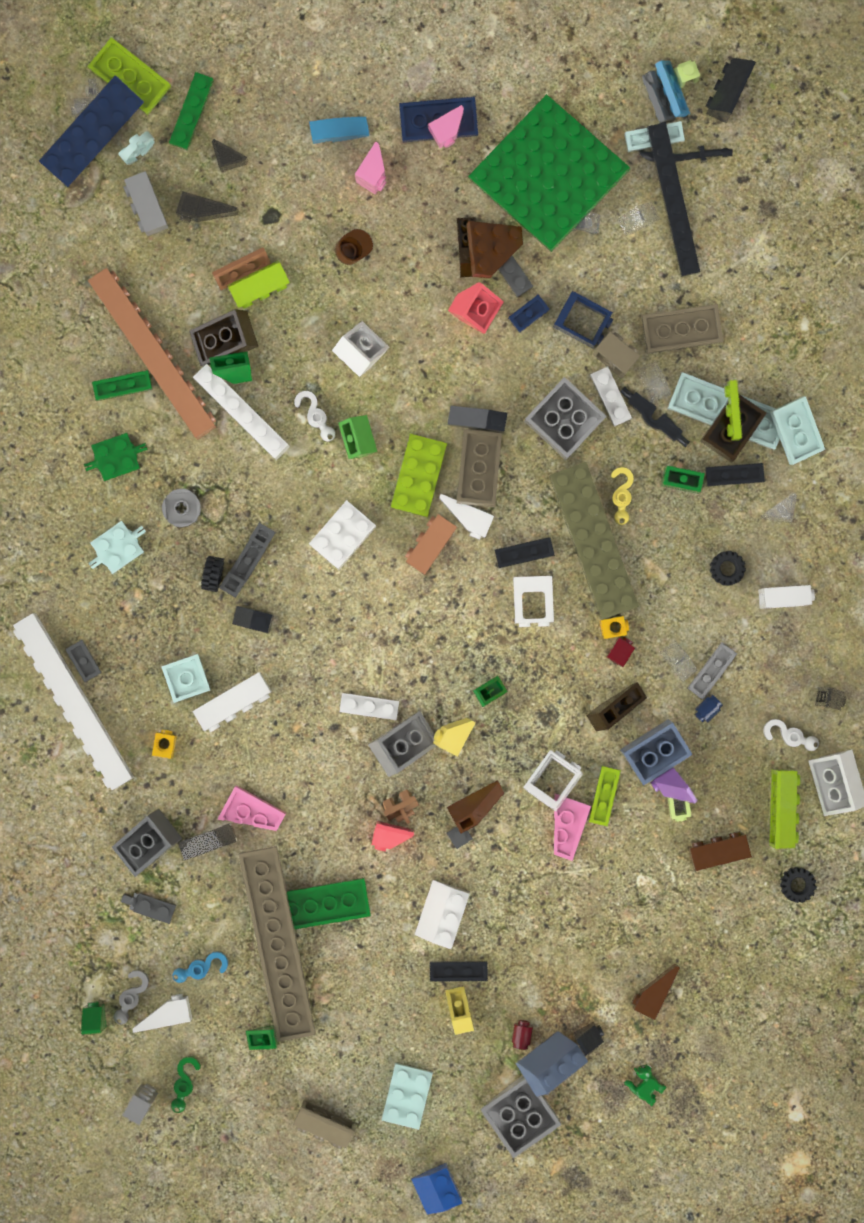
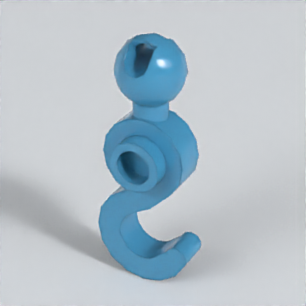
[172,951,228,983]

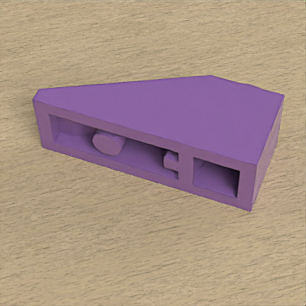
[650,767,697,803]

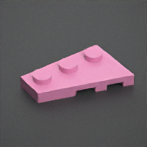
[217,785,286,831]
[554,794,591,861]

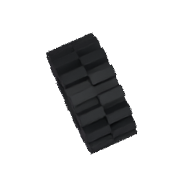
[710,551,746,586]
[201,555,224,592]
[780,867,817,903]

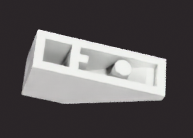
[439,494,494,540]
[133,994,192,1033]

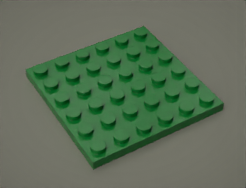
[468,94,630,252]

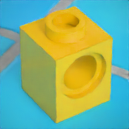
[600,616,629,639]
[152,729,177,759]

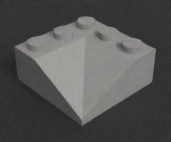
[524,377,607,460]
[480,1076,561,1158]

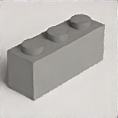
[123,171,169,236]
[122,1084,158,1125]

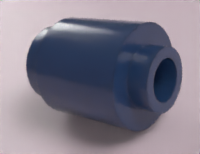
[694,695,723,723]

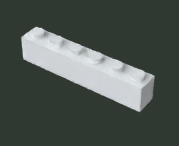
[193,364,289,460]

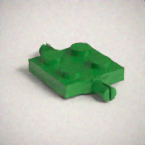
[84,433,148,481]

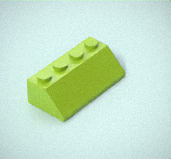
[769,769,801,849]

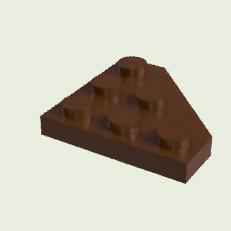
[467,221,523,279]

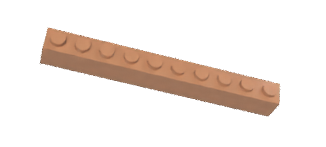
[88,267,216,440]

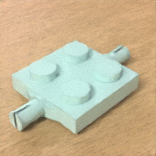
[89,521,146,574]

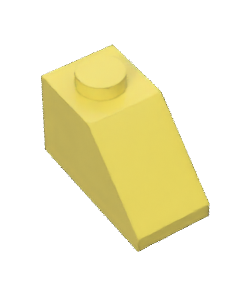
[433,718,476,757]
[445,986,474,1035]

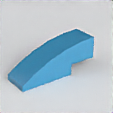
[309,117,370,144]

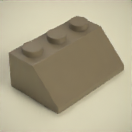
[293,1100,356,1149]

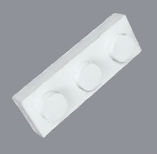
[590,366,632,427]
[340,693,399,720]

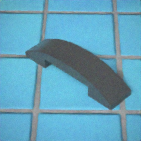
[219,523,276,598]

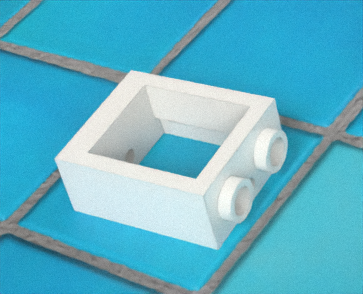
[758,585,815,609]
[523,750,583,812]

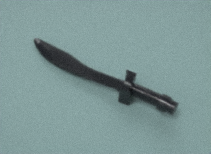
[639,145,733,163]

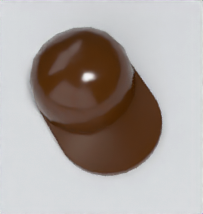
[335,229,373,265]

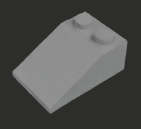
[368,711,437,777]

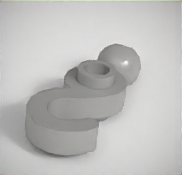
[114,970,149,1025]

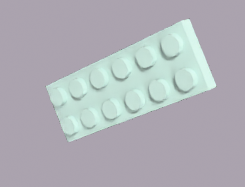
[667,372,780,450]

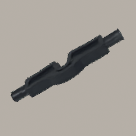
[620,387,690,447]

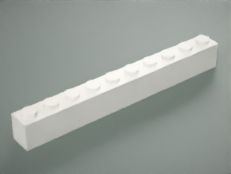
[13,613,134,790]

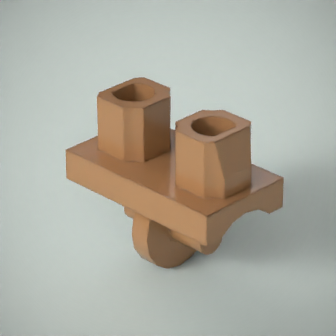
[383,789,419,824]

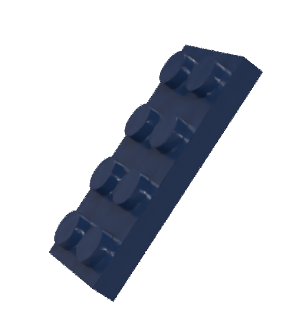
[399,96,478,143]

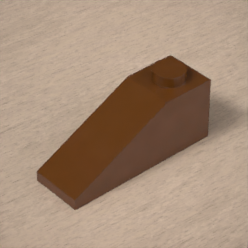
[631,963,680,1020]

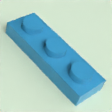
[655,61,690,117]

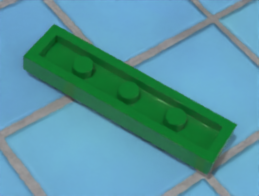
[169,72,214,151]

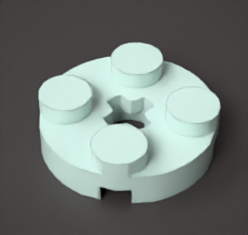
[118,131,155,165]

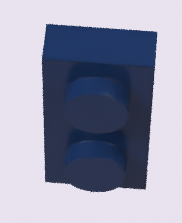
[508,294,550,334]

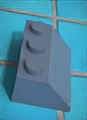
[620,719,693,785]
[516,1031,588,1097]

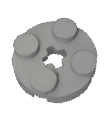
[162,489,201,528]

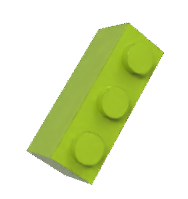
[227,260,290,309]

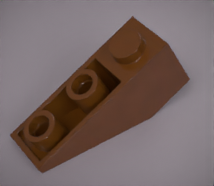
[447,780,504,833]

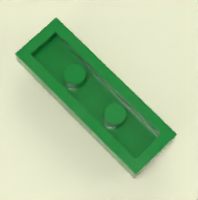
[92,370,153,401]

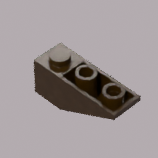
[457,217,476,278]

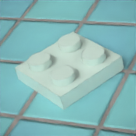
[162,654,211,703]

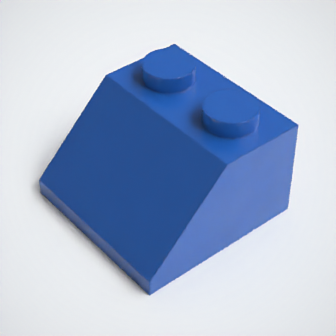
[411,1163,462,1215]

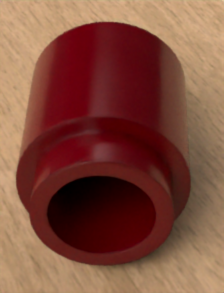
[512,1020,533,1050]

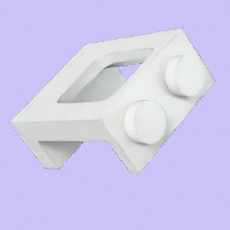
[513,576,554,627]

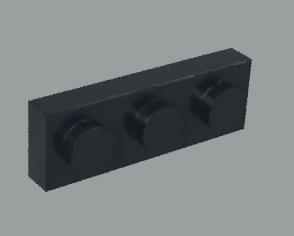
[705,463,765,487]
[494,537,555,569]
[430,961,488,982]

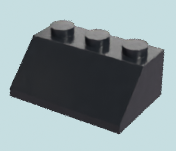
[705,58,756,123]

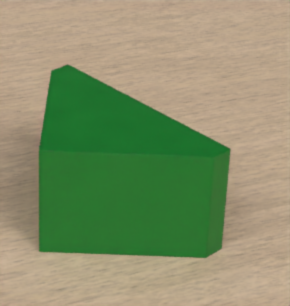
[472,676,508,707]
[246,1025,279,1050]

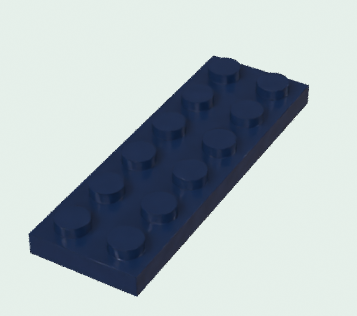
[38,75,144,187]

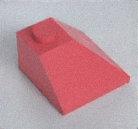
[448,282,504,334]
[371,821,415,851]

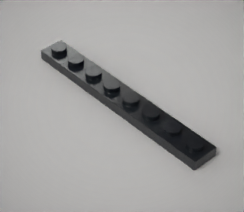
[646,122,701,277]

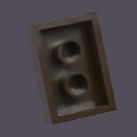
[700,393,767,463]

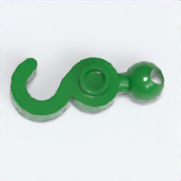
[171,1056,201,1113]

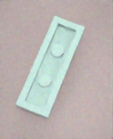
[624,121,685,152]

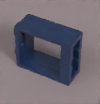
[553,291,613,349]

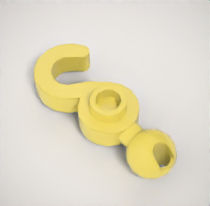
[611,467,634,525]

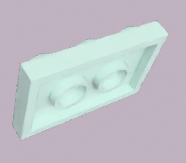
[770,396,825,465]
[382,1063,433,1130]

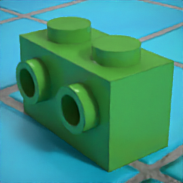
[338,415,378,459]

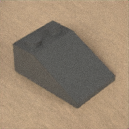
[112,809,183,877]

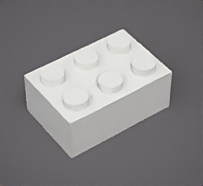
[309,500,376,570]

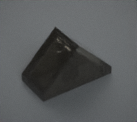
[212,139,249,172]

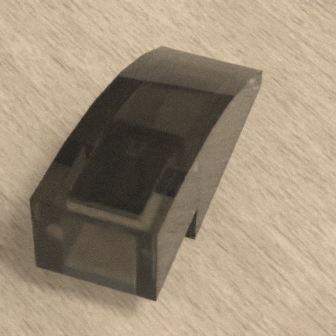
[178,823,238,861]

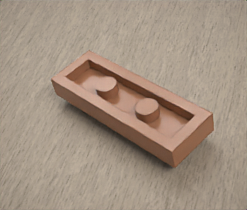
[212,247,271,290]

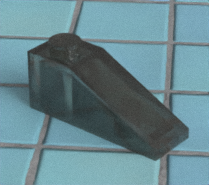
[176,191,239,223]
[815,687,846,711]

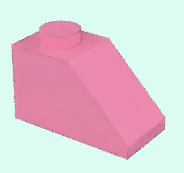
[428,105,464,148]

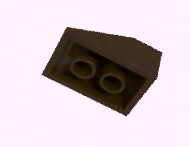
[189,309,258,367]

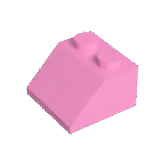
[355,142,386,195]

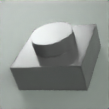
[447,826,473,849]

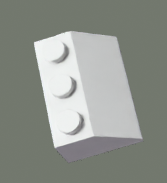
[809,750,864,816]
[415,880,470,949]

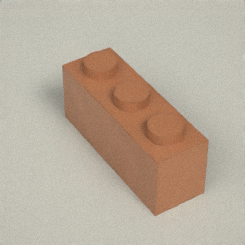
[405,514,457,575]

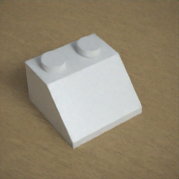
[332,321,390,377]

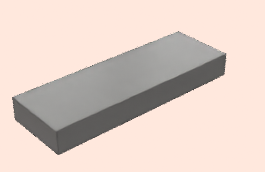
[687,642,737,700]

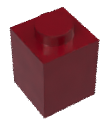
[606,637,635,667]

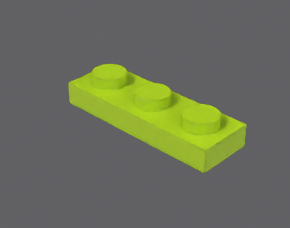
[724,380,742,441]
[588,766,621,827]

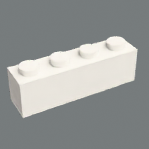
[192,672,272,732]

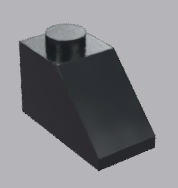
[232,606,274,634]
[573,1022,605,1056]

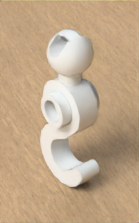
[295,391,335,441]
[763,719,819,751]

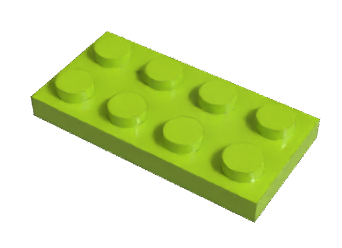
[87,37,171,115]
[391,434,447,518]

